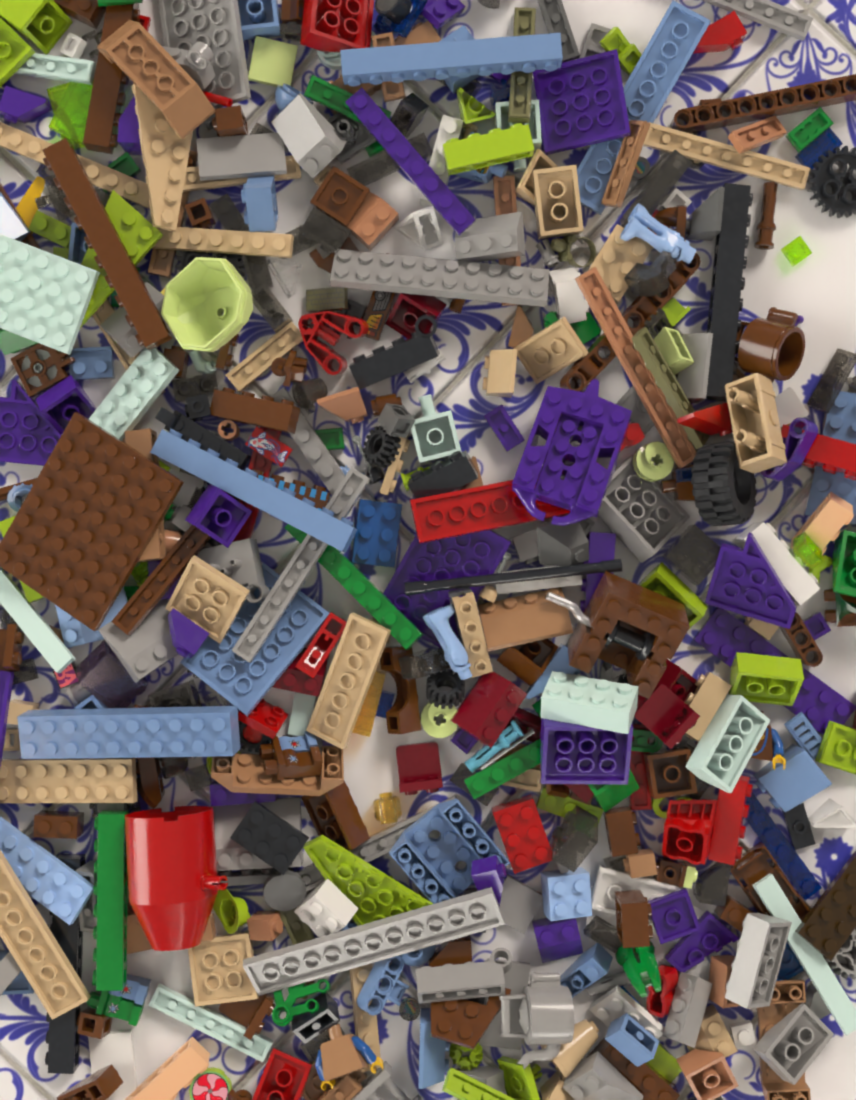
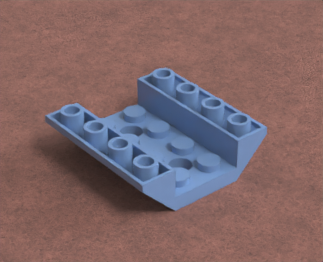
[389,799,510,904]

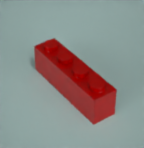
[708,775,753,866]

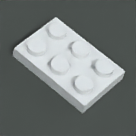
[589,985,665,1039]

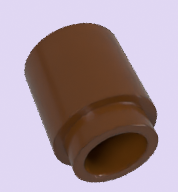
[371,393,402,417]

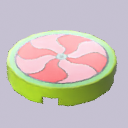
[189,1067,233,1100]

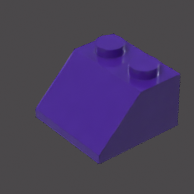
[36,375,97,435]
[185,484,252,548]
[532,917,583,963]

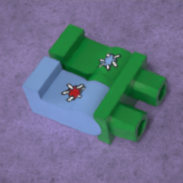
[86,974,151,1026]

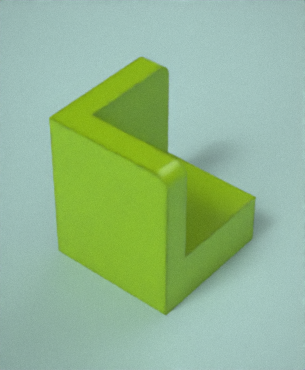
[655,298,691,328]

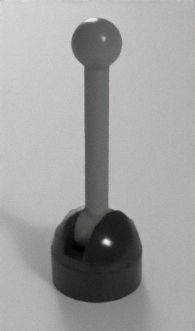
[352,435,385,485]

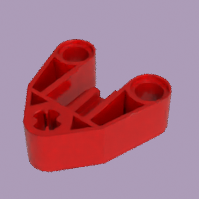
[298,311,369,375]

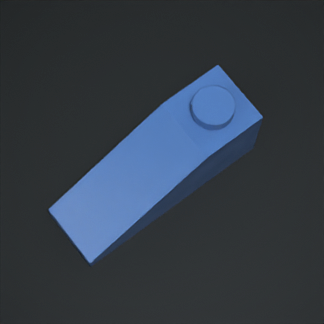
[526,643,581,699]

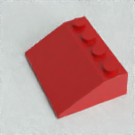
[300,0,374,52]

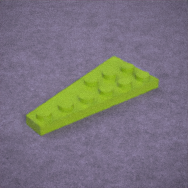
[80,190,163,329]

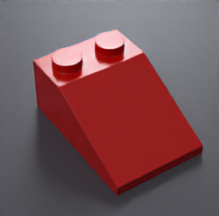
[252,1048,312,1100]

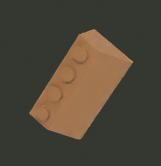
[478,587,573,652]

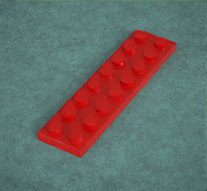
[410,480,570,544]

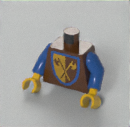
[751,710,786,770]

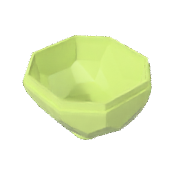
[161,257,253,352]

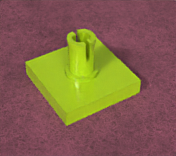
[497,1056,542,1100]

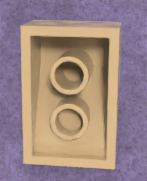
[533,165,584,240]

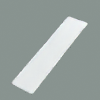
[480,729,535,770]

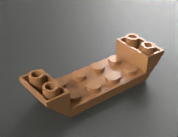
[97,20,216,139]
[211,746,344,796]
[757,980,811,1100]

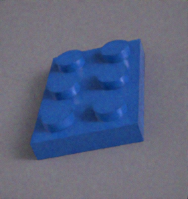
[352,499,402,568]

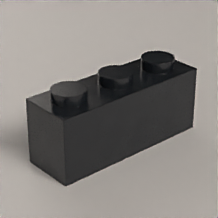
[408,450,478,499]

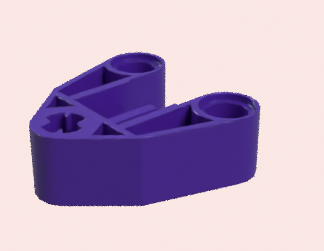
[761,418,818,481]

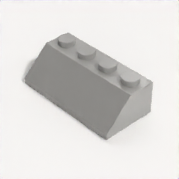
[725,913,792,1009]

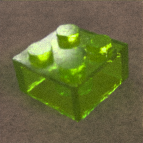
[793,532,822,569]

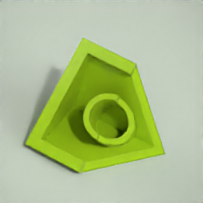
[456,87,496,124]

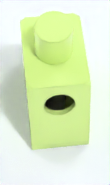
[654,327,694,375]

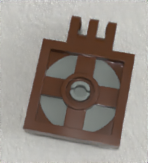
[11,343,76,397]

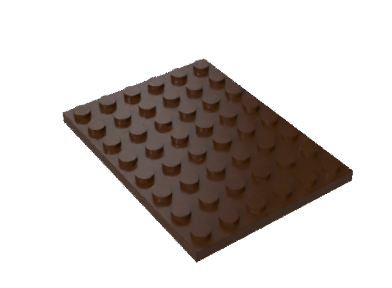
[0,412,184,631]

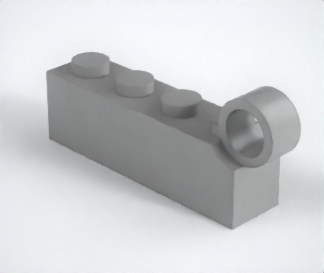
[162,42,216,90]
[416,948,512,1004]

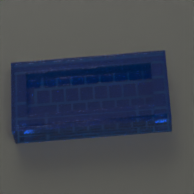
[795,127,843,171]

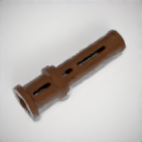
[754,182,778,250]

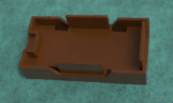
[726,842,810,922]

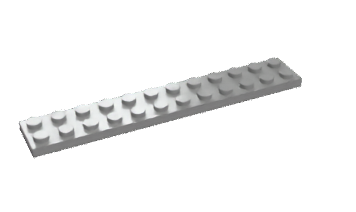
[243,887,505,996]

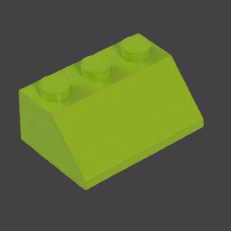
[639,562,708,629]
[728,652,804,706]

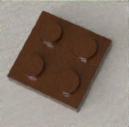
[310,166,370,227]

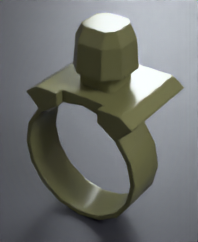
[550,234,596,268]

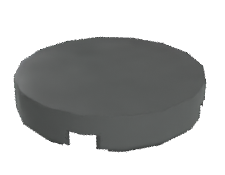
[263,870,306,911]

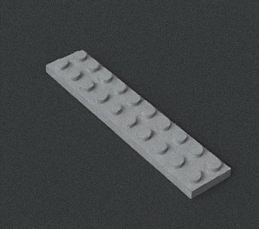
[330,249,549,307]

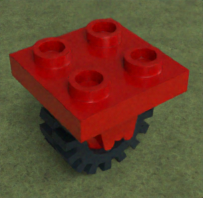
[238,698,289,752]

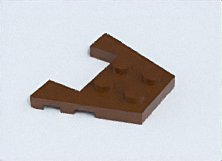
[430,988,511,1050]

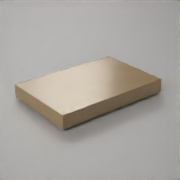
[513,316,589,384]

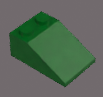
[832,530,856,597]

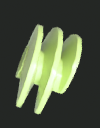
[632,441,674,482]
[421,702,457,738]

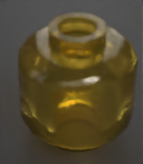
[373,792,402,824]

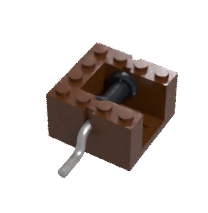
[546,571,690,699]

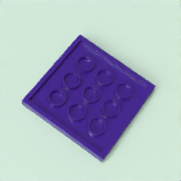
[533,49,631,155]

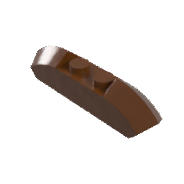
[133,704,165,809]

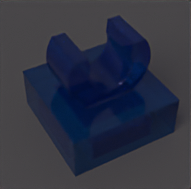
[489,79,510,106]

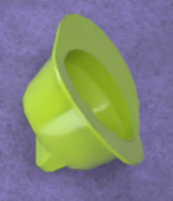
[213,889,251,934]

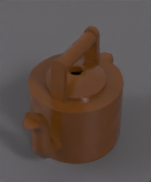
[734,307,805,383]

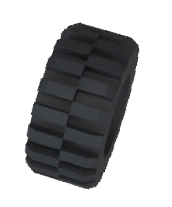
[691,441,757,527]

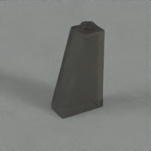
[619,150,692,228]

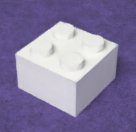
[294,879,359,937]

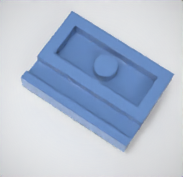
[69,346,115,380]

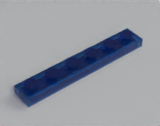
[744,792,822,900]

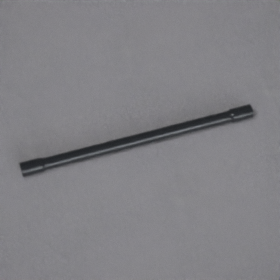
[404,559,622,595]

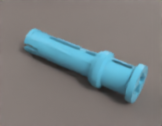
[464,720,525,773]

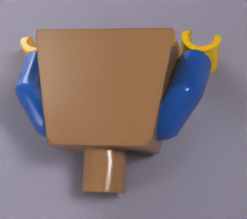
[315,1024,383,1090]

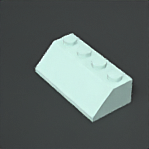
[685,695,770,793]

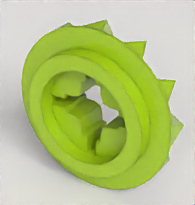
[449,1042,483,1071]

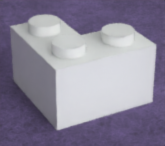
[549,266,589,324]

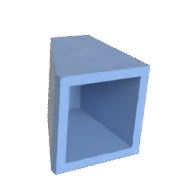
[753,743,832,812]

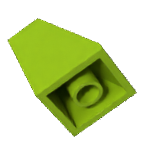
[0,0,73,55]

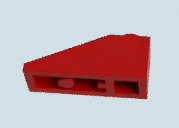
[693,11,747,54]
[677,402,733,436]
[295,612,347,678]

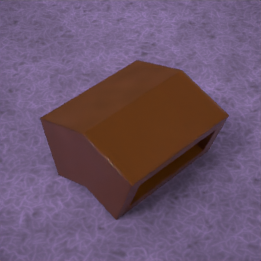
[281,0,304,25]

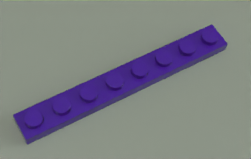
[345,88,476,236]

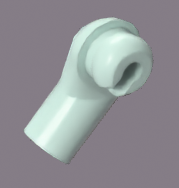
[189,350,217,375]

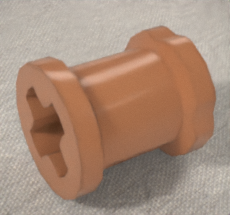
[218,420,240,441]

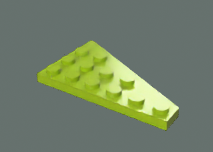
[303,835,433,926]

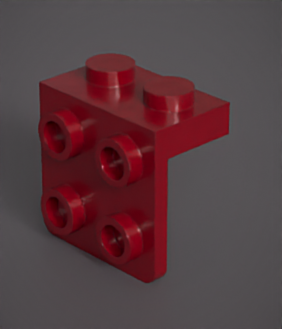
[634,683,700,749]
[396,741,443,795]

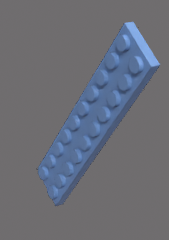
[577,0,711,215]

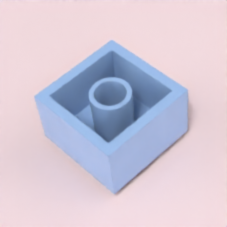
[541,867,592,921]

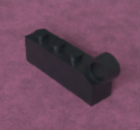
[349,314,440,390]
[155,407,251,470]

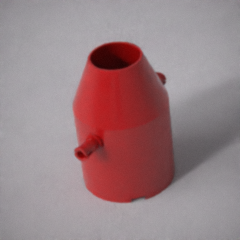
[125,806,228,951]

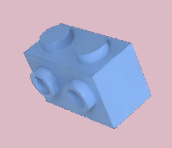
[605,1013,659,1067]

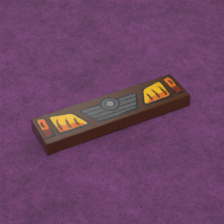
[358,253,396,341]

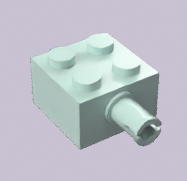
[494,100,542,172]
[411,394,461,464]

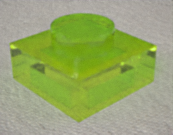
[781,236,812,267]

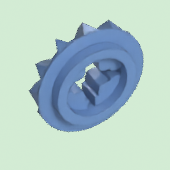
[7,482,33,512]

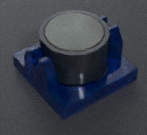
[374,0,428,38]

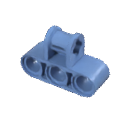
[357,956,410,1016]

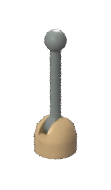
[478,552,511,603]

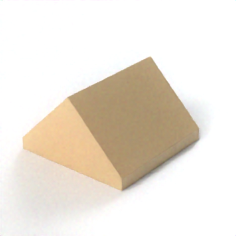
[516,149,558,206]

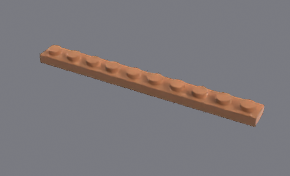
[575,267,696,468]

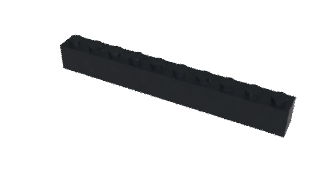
[706,183,753,402]
[45,853,85,1074]

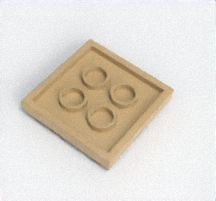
[165,555,250,643]
[188,932,259,1007]

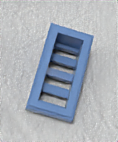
[784,712,822,760]

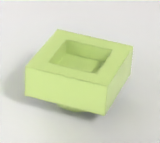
[683,861,698,889]

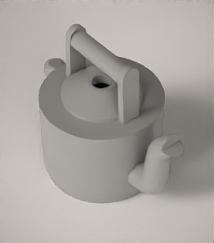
[499,972,574,1069]

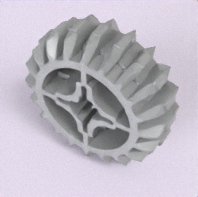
[823,928,856,980]

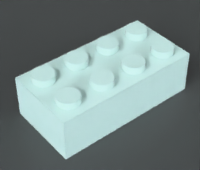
[541,671,638,734]

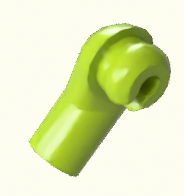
[809,555,832,583]

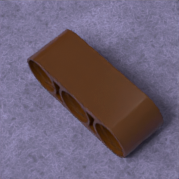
[779,612,823,667]

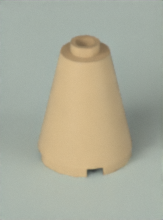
[540,1019,599,1079]

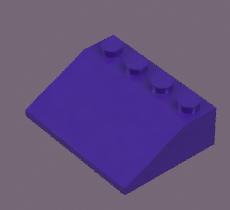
[540,718,633,785]

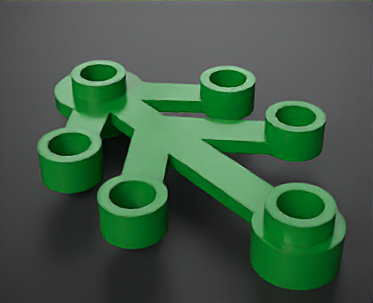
[272,979,331,1027]

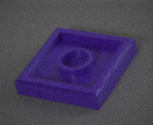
[648,888,701,944]

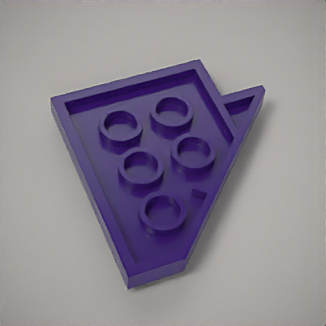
[0,380,61,466]
[705,532,797,629]

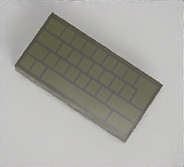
[306,287,348,312]

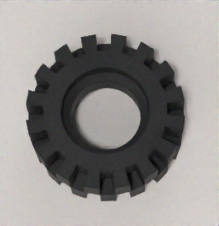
[363,426,401,468]
[426,669,465,709]

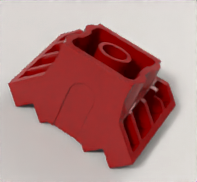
[662,799,717,865]

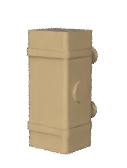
[725,373,787,473]

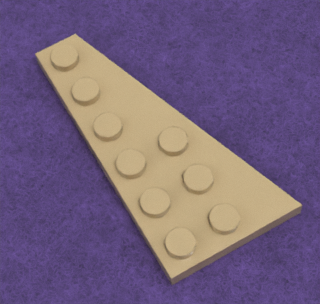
[132,84,193,232]

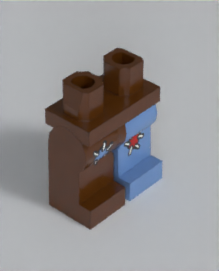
[259,731,323,780]

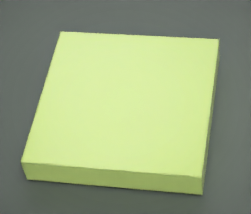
[248,36,298,87]

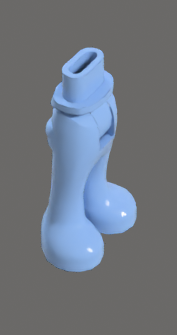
[620,203,696,264]
[423,604,472,680]

